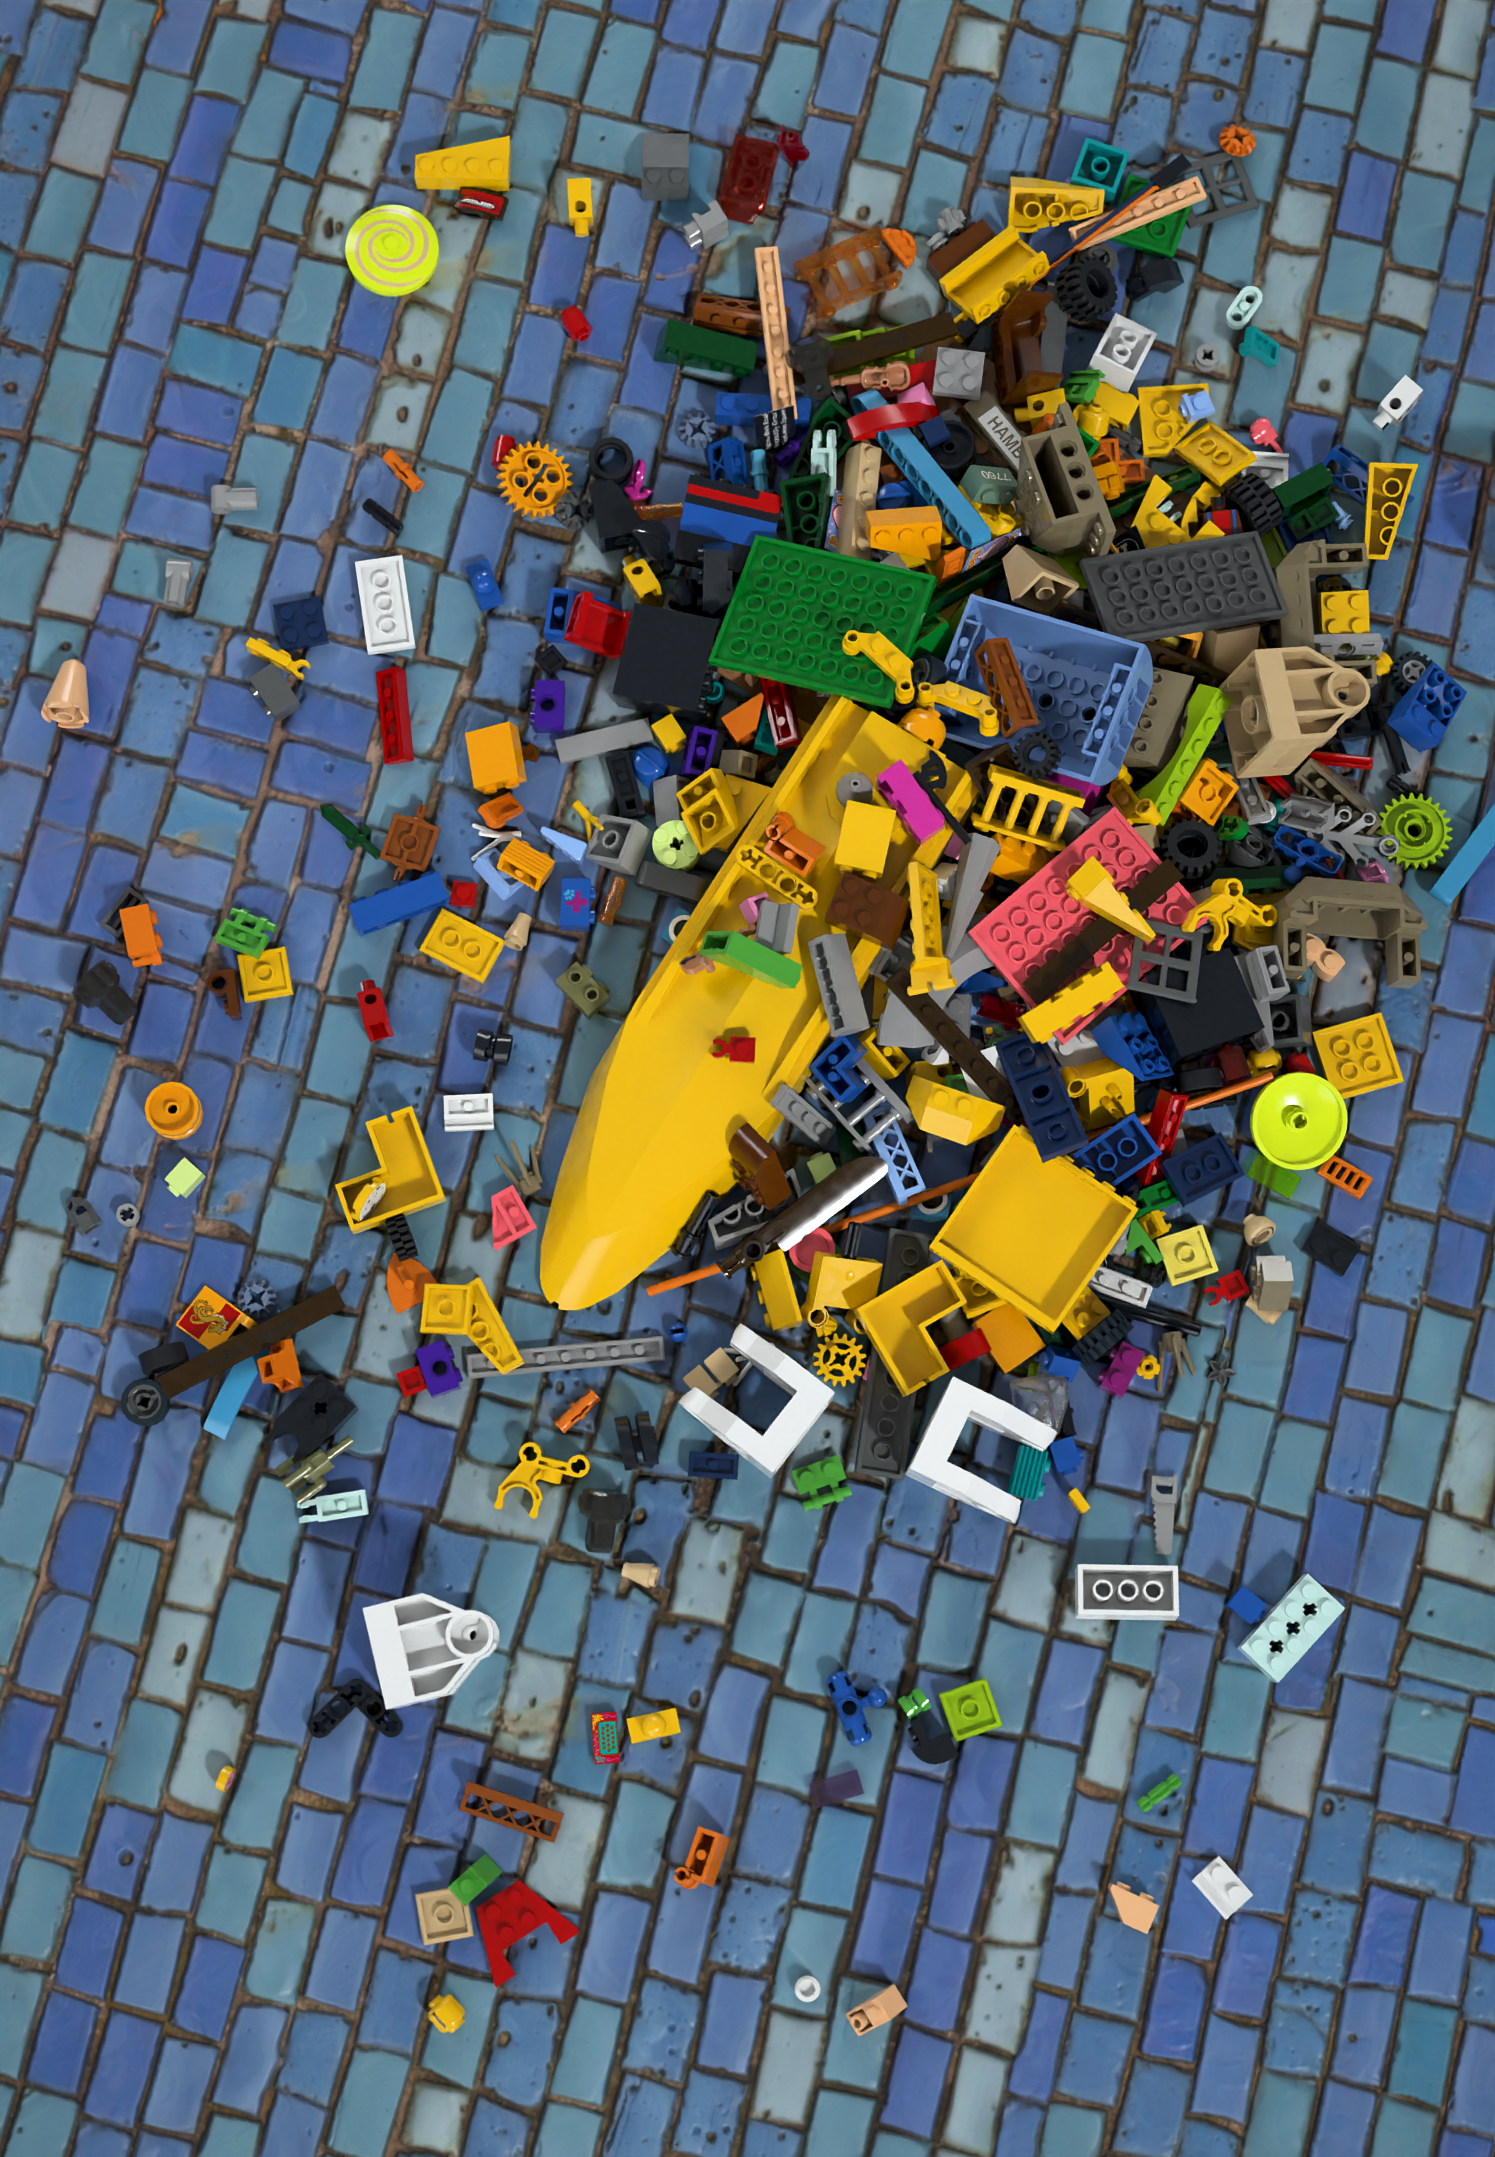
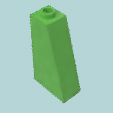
[698,931,803,989]

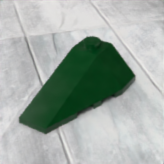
[787,397,856,480]

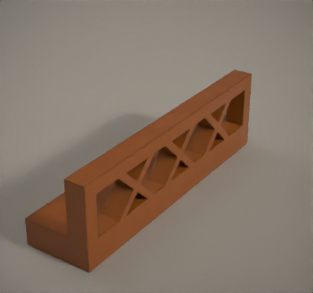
[693,293,791,338]
[974,637,1039,739]
[459,1781,564,1843]

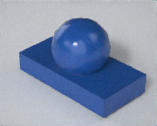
[465,559,504,612]

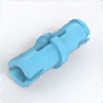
[750,449,769,492]

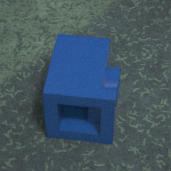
[1039,1344,1081,1383]

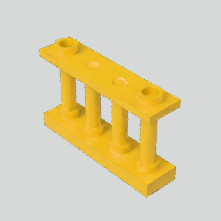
[971,764,1085,852]

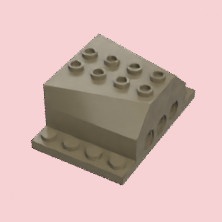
[1014,402,1116,559]
[1085,667,1194,780]

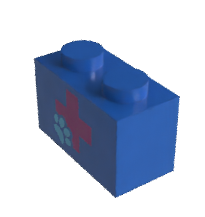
[560,878,596,931]

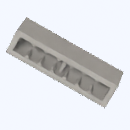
[807,933,870,1037]

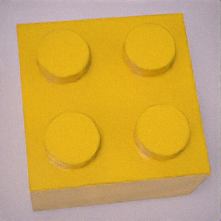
[1317,590,1370,634]

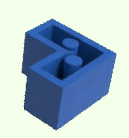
[809,1034,868,1103]

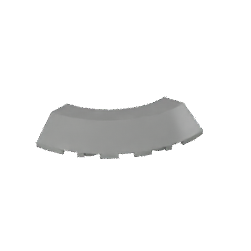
[877,911,994,1048]

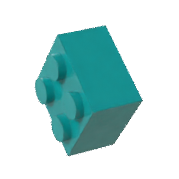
[1070,137,1130,205]

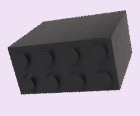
[612,603,721,724]
[1129,948,1265,1068]

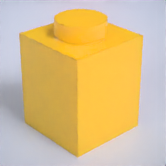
[651,713,687,755]

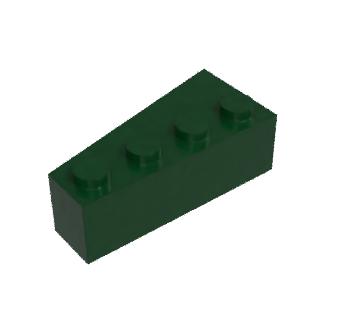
[653,319,759,378]
[779,472,831,550]

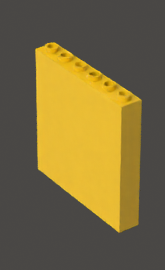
[929,1125,1138,1334]

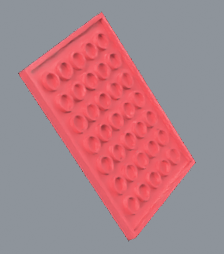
[967,806,1209,1045]

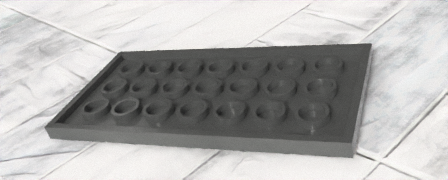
[1079,531,1288,643]

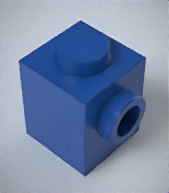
[1047,1436,1084,1476]
[1224,1585,1267,1625]

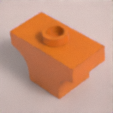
[257,1339,303,1394]

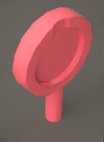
[786,1227,835,1273]

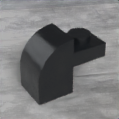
[1125,259,1185,302]
[907,1718,959,1764]

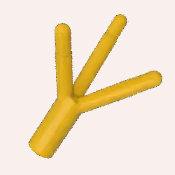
[572,800,604,844]

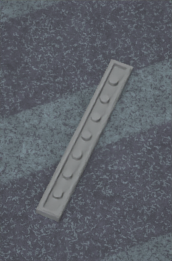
[466,1336,665,1379]

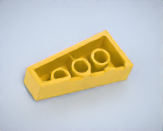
[415,136,511,191]
[1363,462,1418,560]
[1017,962,1124,1044]

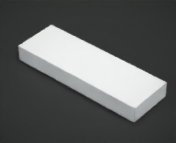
[1087,1266,1153,1308]

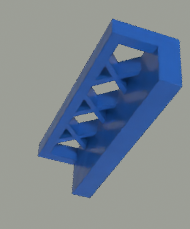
[707,437,749,486]
[1323,443,1415,512]

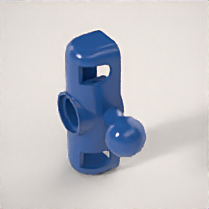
[1271,825,1343,884]
[826,1671,887,1746]

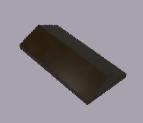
[965,742,1052,832]

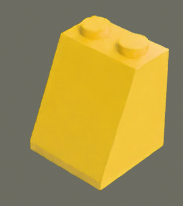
[833,800,896,880]

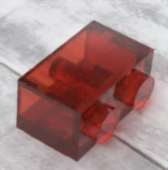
[1211,1045,1250,1088]

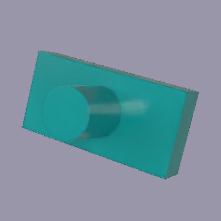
[1239,326,1280,367]
[753,705,779,756]

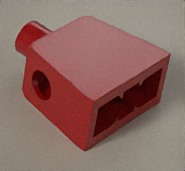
[357,980,394,1042]

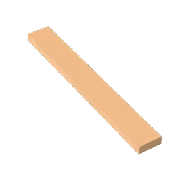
[754,246,797,419]

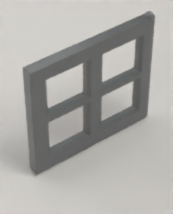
[1172,151,1259,229]
[1125,919,1203,1004]

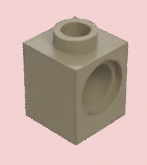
[719,750,758,779]

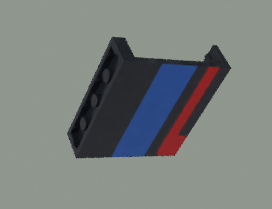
[671,473,782,578]

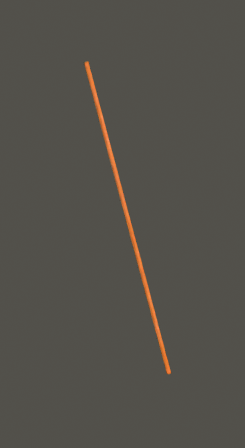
[646,1071,1274,1297]

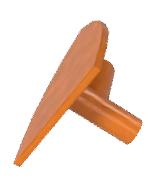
[386,1253,437,1314]

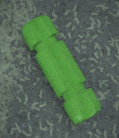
[1137,1774,1182,1812]

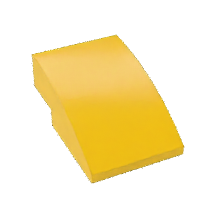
[676,768,739,855]

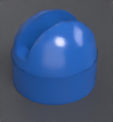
[668,1322,688,1342]

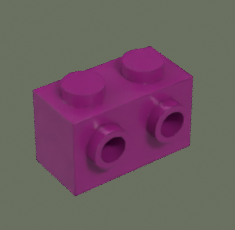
[1097,1341,1145,1399]

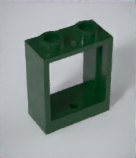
[1272,462,1334,520]

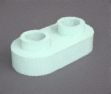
[1225,286,1263,330]

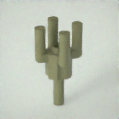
[274,1435,354,1505]

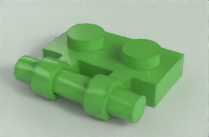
[214,907,277,960]
[791,1455,852,1511]

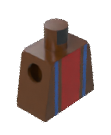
[1199,496,1244,536]

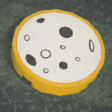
[351,1177,387,1223]

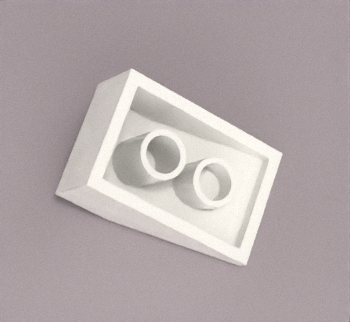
[1087,313,1157,393]

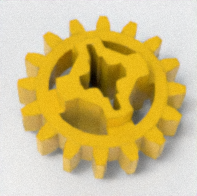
[813,1333,866,1387]

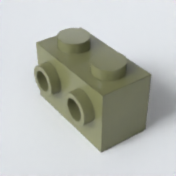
[555,961,610,1020]

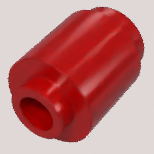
[560,305,592,342]
[491,435,517,472]
[1284,1051,1317,1075]

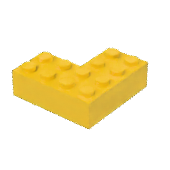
[335,1106,447,1235]
[853,1259,967,1397]

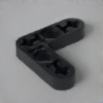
[309,1679,404,1738]

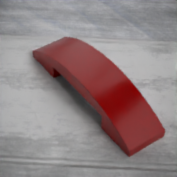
[846,403,939,441]

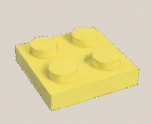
[1155,1225,1219,1287]

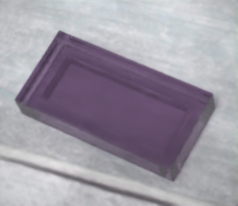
[809,1769,864,1808]

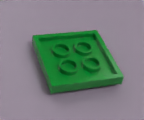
[1108,174,1193,260]

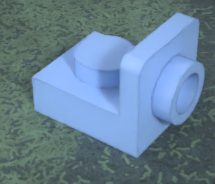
[1178,390,1215,424]

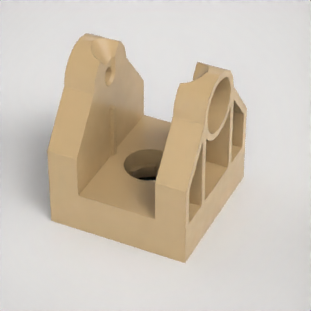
[1218,646,1370,778]

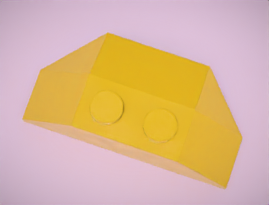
[905,1075,1006,1145]

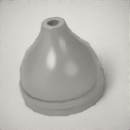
[836,772,873,807]

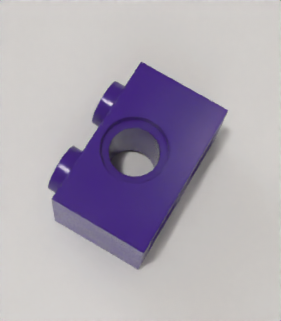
[530,680,566,733]
[679,725,718,780]
[415,1340,463,1399]

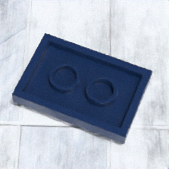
[1159,1132,1245,1207]

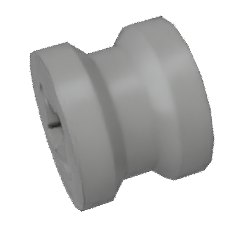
[1194,344,1220,373]

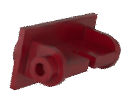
[776,125,810,168]
[977,993,1028,1029]

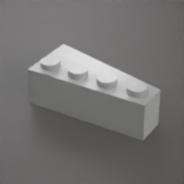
[708,1168,803,1251]

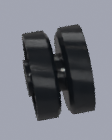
[923,420,977,481]
[614,1411,660,1471]

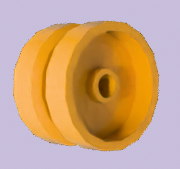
[145,1082,204,1140]

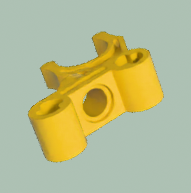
[1181,878,1278,951]
[494,1442,591,1518]

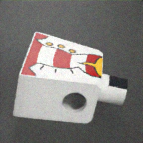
[1372,375,1423,431]

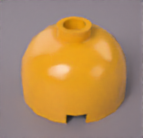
[897,707,946,750]

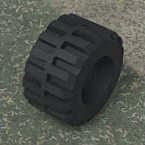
[1055,256,1118,322]
[1224,473,1283,537]
[1158,817,1222,885]

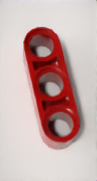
[938,1328,992,1377]

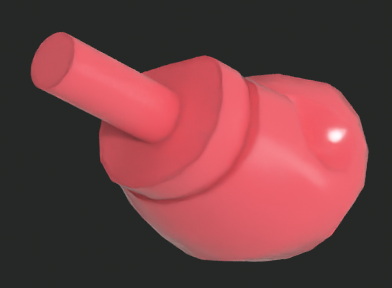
[1250,417,1283,453]

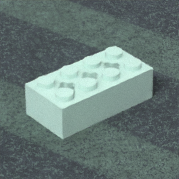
[1237,1574,1345,1683]

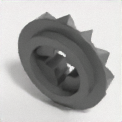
[1080,243,1118,274]
[556,492,593,530]

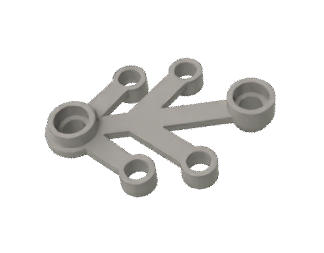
[1304,805,1399,869]

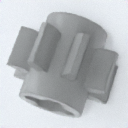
[936,206,966,236]

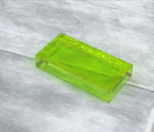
[1246,1154,1301,1200]

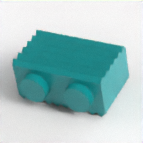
[1006,1445,1052,1502]

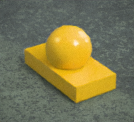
[627,1708,681,1744]

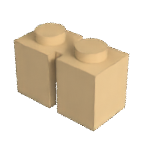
[682,1347,740,1399]

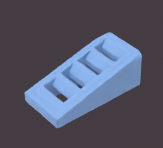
[540,827,587,865]

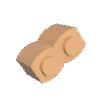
[1306,933,1345,982]

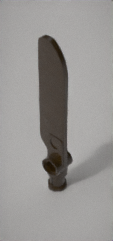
[716,1155,888,1280]

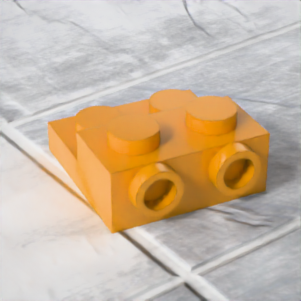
[1178,757,1239,826]

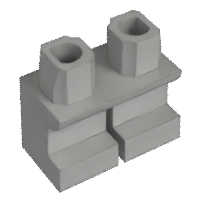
[683,200,729,250]

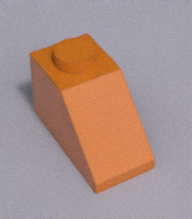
[721,693,765,748]

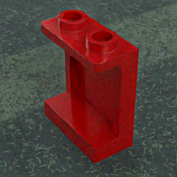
[564,590,633,660]

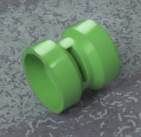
[897,1687,931,1721]

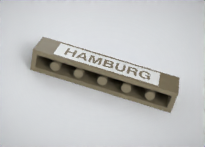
[962,390,1027,482]

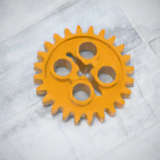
[496,441,573,519]

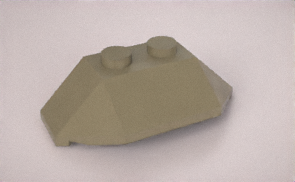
[1294,758,1382,836]

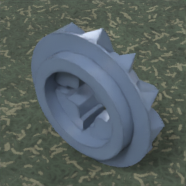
[679,412,716,449]
[237,1279,277,1319]

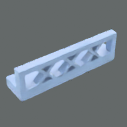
[862,1104,926,1207]

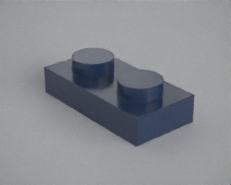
[688,1451,739,1480]

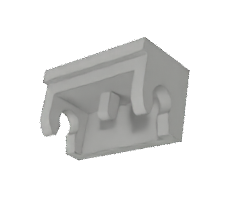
[1278,793,1335,834]
[869,929,914,982]

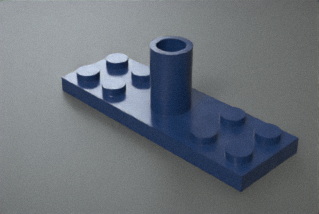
[994,1032,1090,1163]

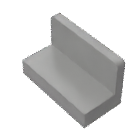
[653,775,690,827]
[754,900,799,955]

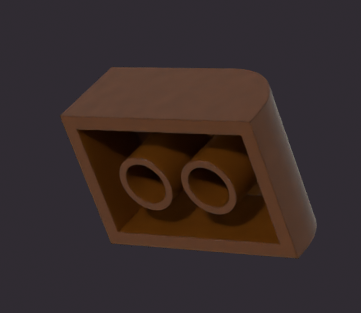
[825,872,911,951]
[729,1122,792,1211]

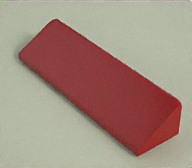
[846,360,936,406]
[376,667,414,765]
[759,677,803,748]
[1135,1089,1189,1186]

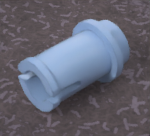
[1332,501,1355,531]

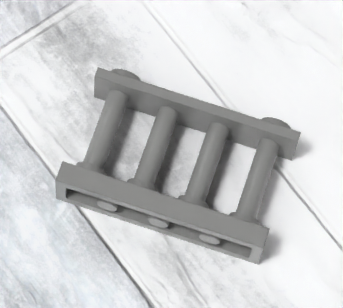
[804,1057,914,1155]

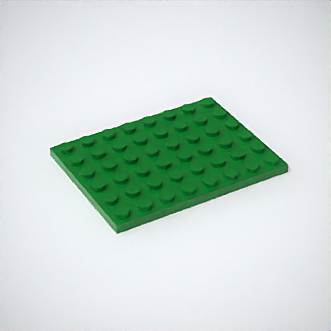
[708,535,937,709]

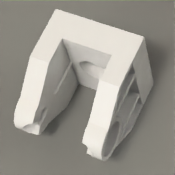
[678,1324,835,1478]
[905,1377,1057,1524]
[363,1593,500,1709]

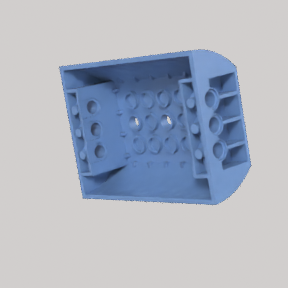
[934,594,1153,786]

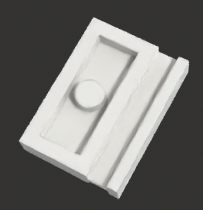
[1240,451,1289,489]
[444,1093,494,1132]
[1191,1856,1253,1920]

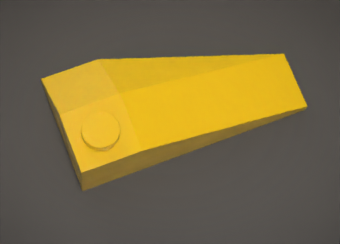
[1007,177,1105,233]
[1065,856,1156,943]

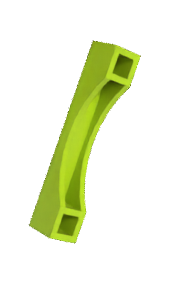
[1137,684,1233,826]

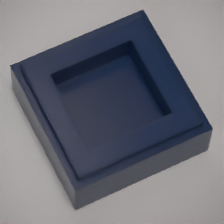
[919,415,951,448]

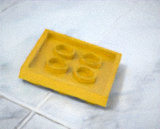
[1312,1012,1404,1100]

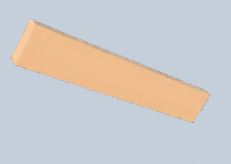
[1068,176,1207,251]

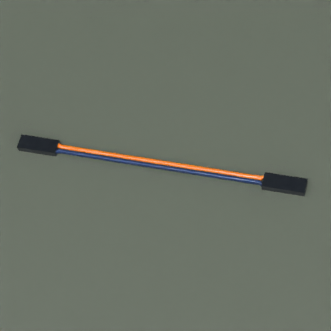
[956,154,1192,342]

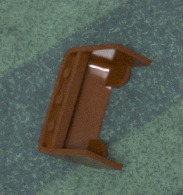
[991,290,1064,405]

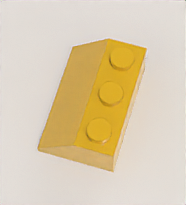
[750,1249,802,1333]

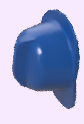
[875,481,927,510]
[630,745,680,791]

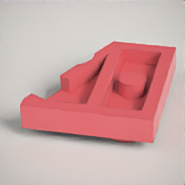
[491,1185,537,1251]

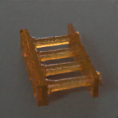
[793,226,903,320]

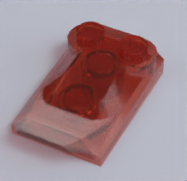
[719,134,780,225]

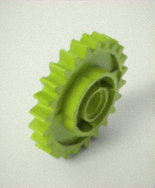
[1374,793,1453,871]

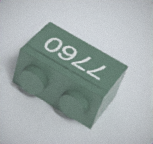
[960,465,1017,505]

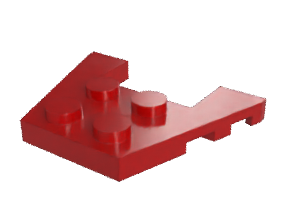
[476,1879,580,1987]

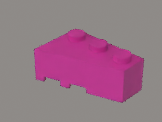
[875,759,945,846]

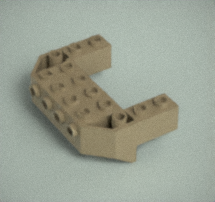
[1269,539,1377,689]
[1272,876,1428,989]

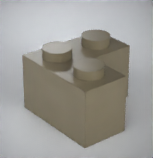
[1249,1256,1294,1311]

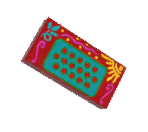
[591,1712,620,1765]

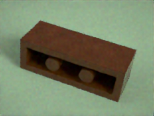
[926,219,997,286]

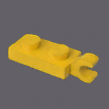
[246,637,311,680]

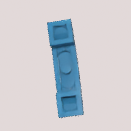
[203,1349,270,1440]

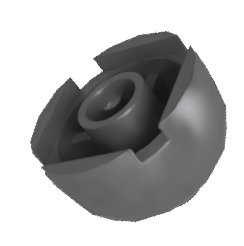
[1225,825,1275,870]

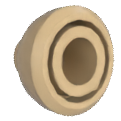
[1243,1214,1276,1246]

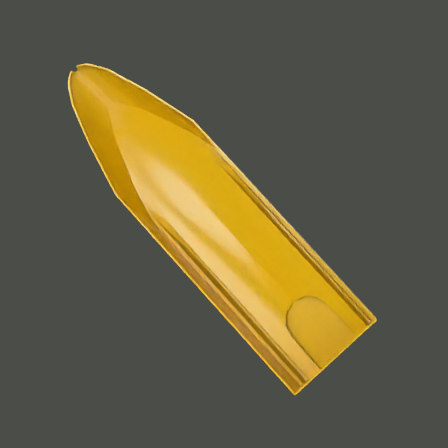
[540,695,981,1311]

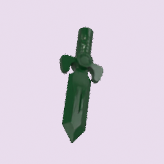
[320,805,381,860]

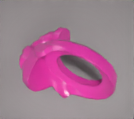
[623,459,653,501]

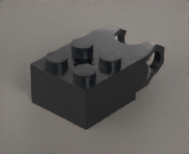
[264,1373,359,1468]

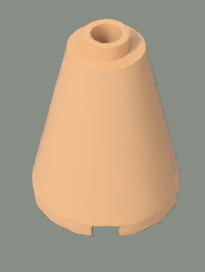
[41,659,90,729]

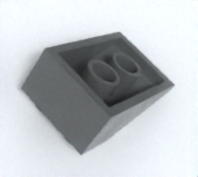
[642,133,689,201]
[1233,993,1313,1051]

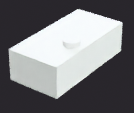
[1075,1564,1179,1621]

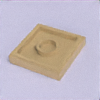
[415,1888,474,1945]

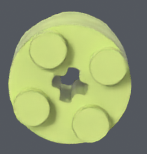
[652,820,700,872]

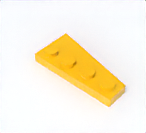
[466,1277,525,1375]

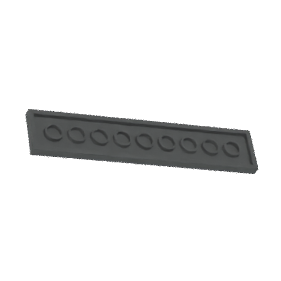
[854,1228,936,1480]

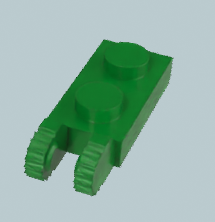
[1131,1180,1180,1221]

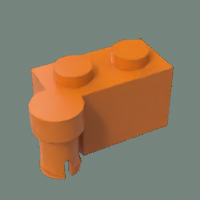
[763,811,826,878]
[119,903,164,969]
[673,1826,730,1890]

